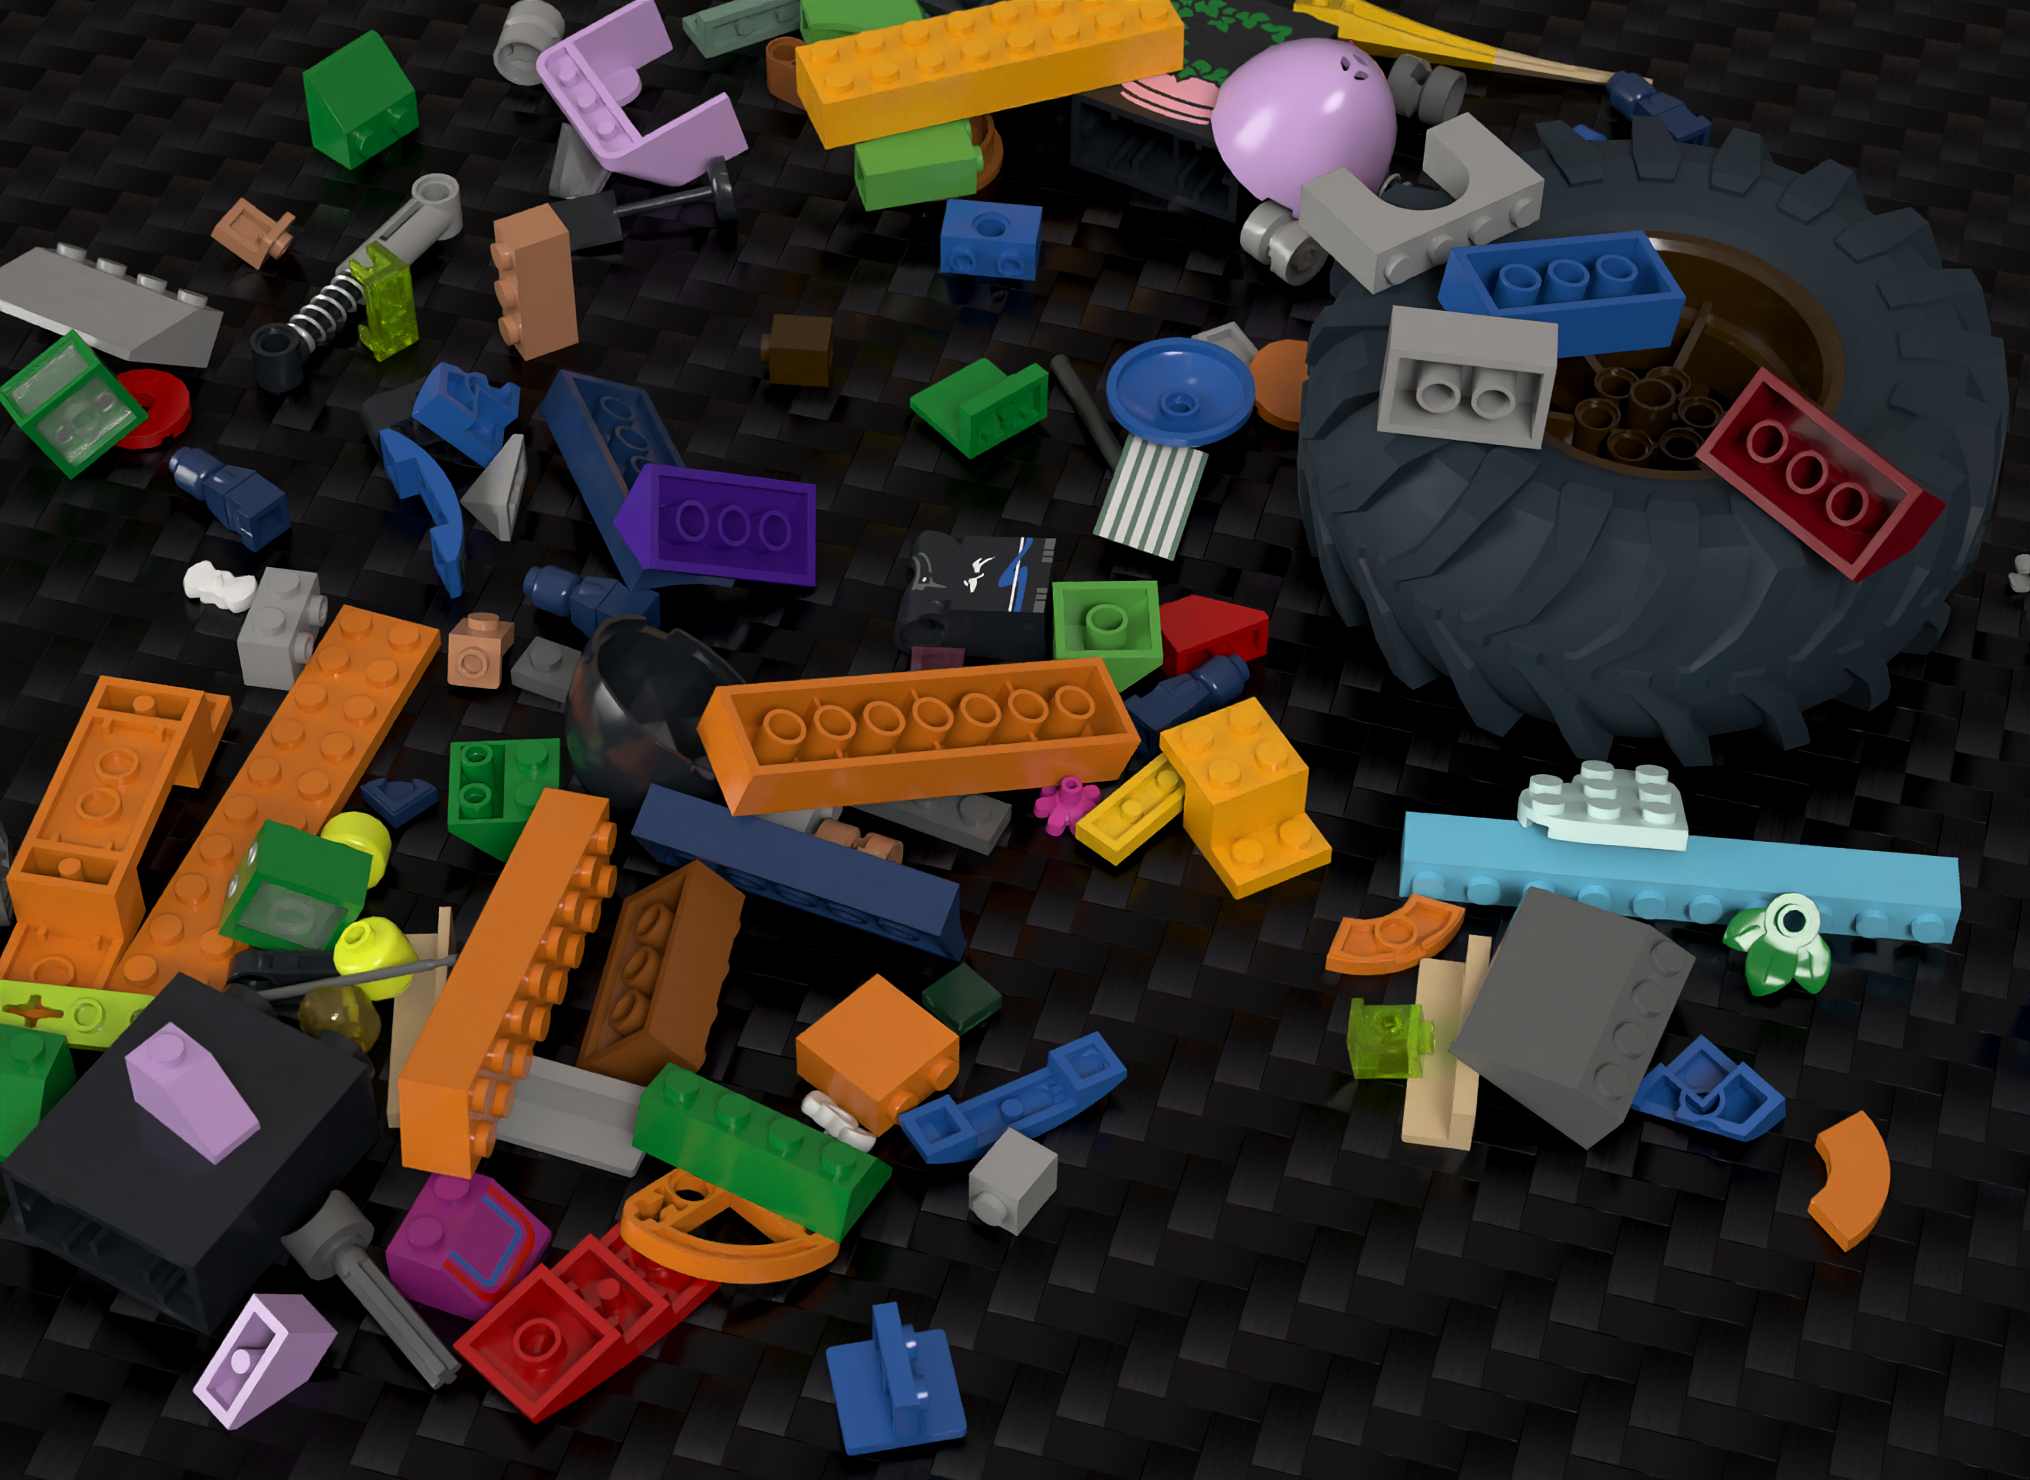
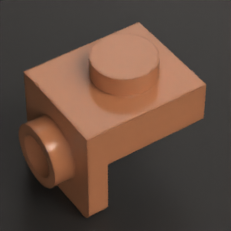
[211,197,296,270]
[447,612,515,689]

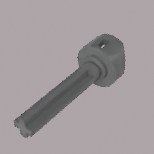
[281,1190,462,1390]

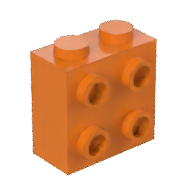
[796,973,959,1137]

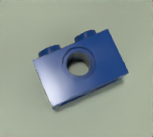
[941,198,1043,281]

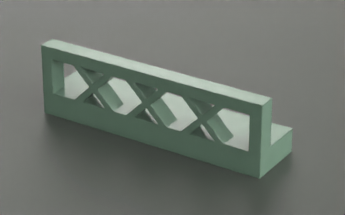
[682,0,800,59]

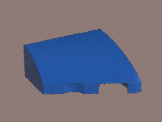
[412,362,520,469]
[1630,1034,1786,1142]

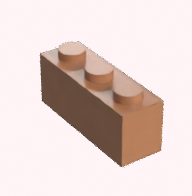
[490,203,579,361]

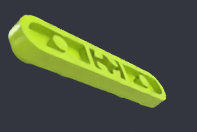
[0,979,155,1052]

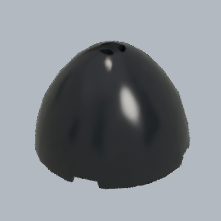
[565,615,748,818]

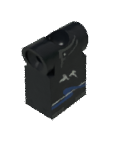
[893,530,1058,662]

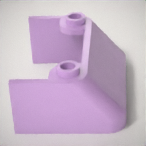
[536,0,748,186]

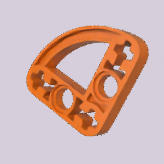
[620,1168,841,1284]

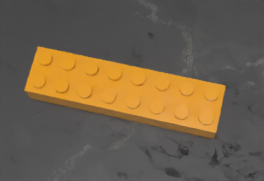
[795,0,1184,150]

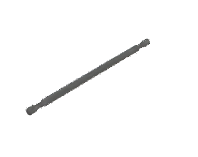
[257,954,460,1001]

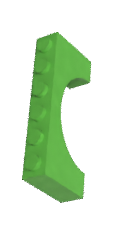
[800,0,984,211]

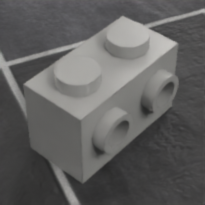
[237,567,328,691]

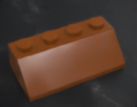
[575,859,746,1087]

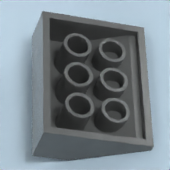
[1447,886,1696,1150]

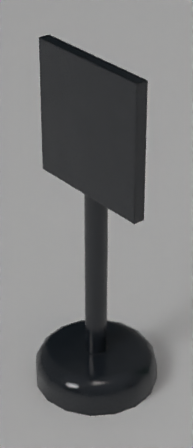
[549,155,738,251]

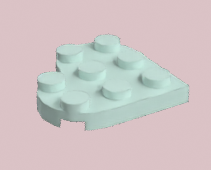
[1517,760,1689,851]

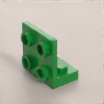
[910,358,1048,460]

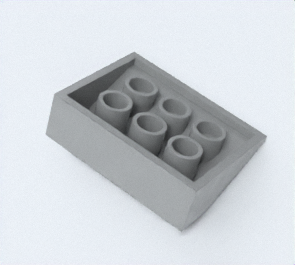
[0,242,224,368]

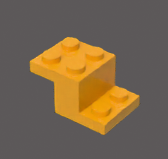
[1159,696,1332,900]

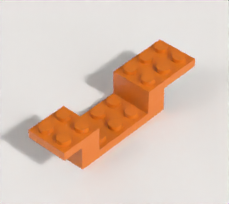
[0,675,233,1028]

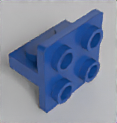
[826,1302,967,1456]

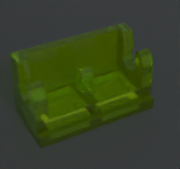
[349,240,419,362]

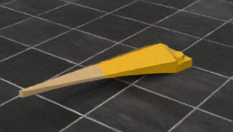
[1293,0,1652,86]

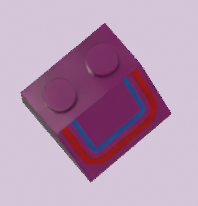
[385,1172,552,1322]

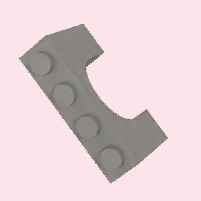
[1298,112,1545,295]

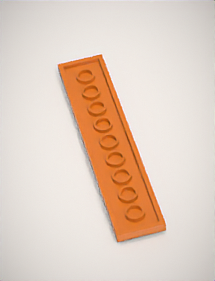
[107,605,441,997]

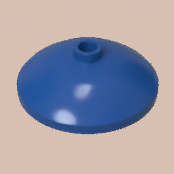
[1106,338,1256,448]

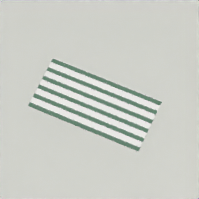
[1093,432,1209,561]

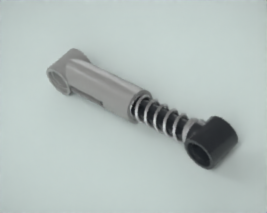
[250,173,463,392]

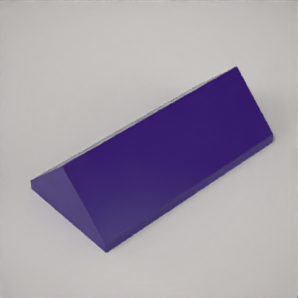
[613,463,816,587]

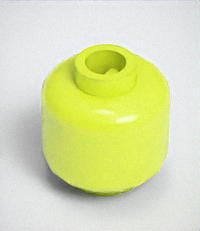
[320,811,392,890]
[333,916,418,1001]

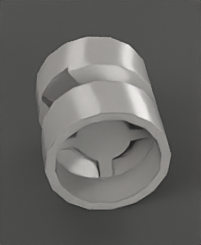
[493,0,565,86]
[1240,199,1329,286]

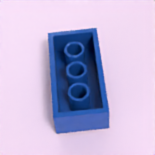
[1438,230,1686,358]

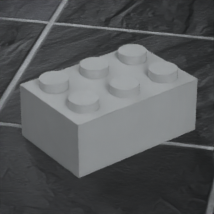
[1377,305,1558,450]

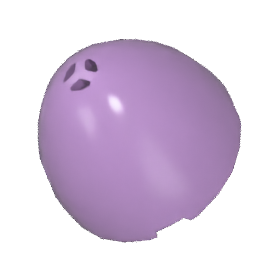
[1211,38,1397,219]

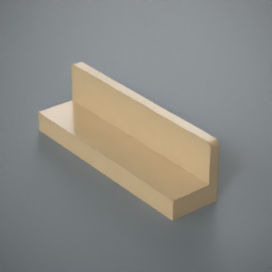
[387,907,457,1128]
[1401,935,1492,1150]

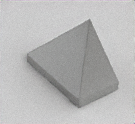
[459,434,527,541]

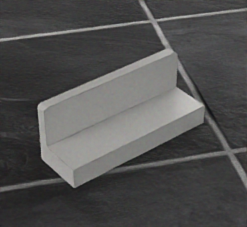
[496,1056,646,1177]

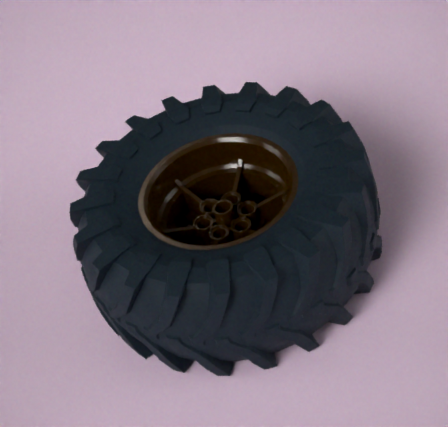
[1297,115,2010,767]

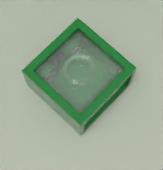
[0,328,150,480]
[218,819,373,951]

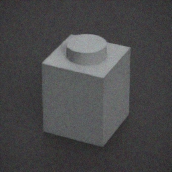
[969,1127,1058,1236]

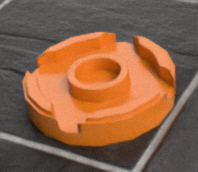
[1248,339,1309,432]

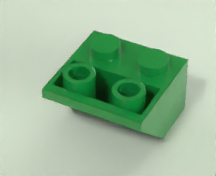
[448,738,564,864]

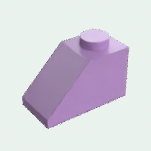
[125,1022,260,1165]
[193,1294,338,1430]

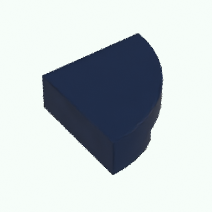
[361,777,438,829]

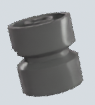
[1387,53,1466,127]

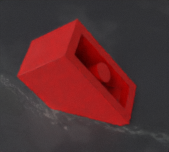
[1159,595,1269,679]

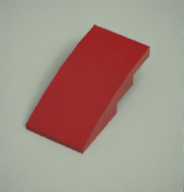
[452,1220,722,1424]

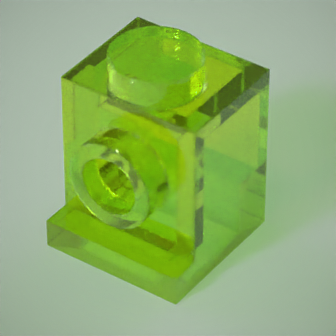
[1347,998,1435,1079]

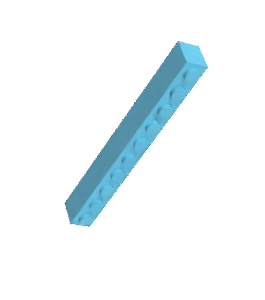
[1399,811,1961,944]

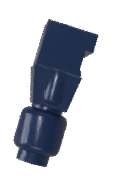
[1606,71,1712,147]
[169,447,291,553]
[523,564,661,638]
[1123,654,1250,762]

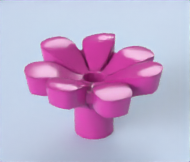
[1033,776,1101,836]

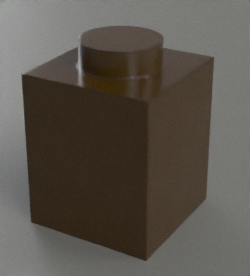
[761,314,834,387]

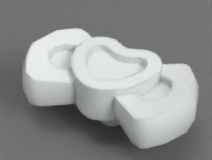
[183,561,258,613]
[801,1090,876,1153]

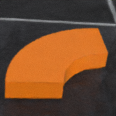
[1325,893,1466,975]
[1808,1110,1890,1252]

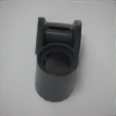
[359,376,445,457]

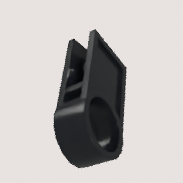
[226,949,344,1007]

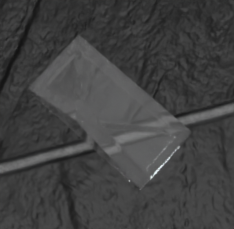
[549,123,612,199]

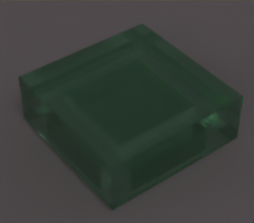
[922,963,1002,1037]

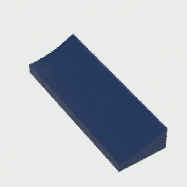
[539,369,736,593]
[631,783,967,963]

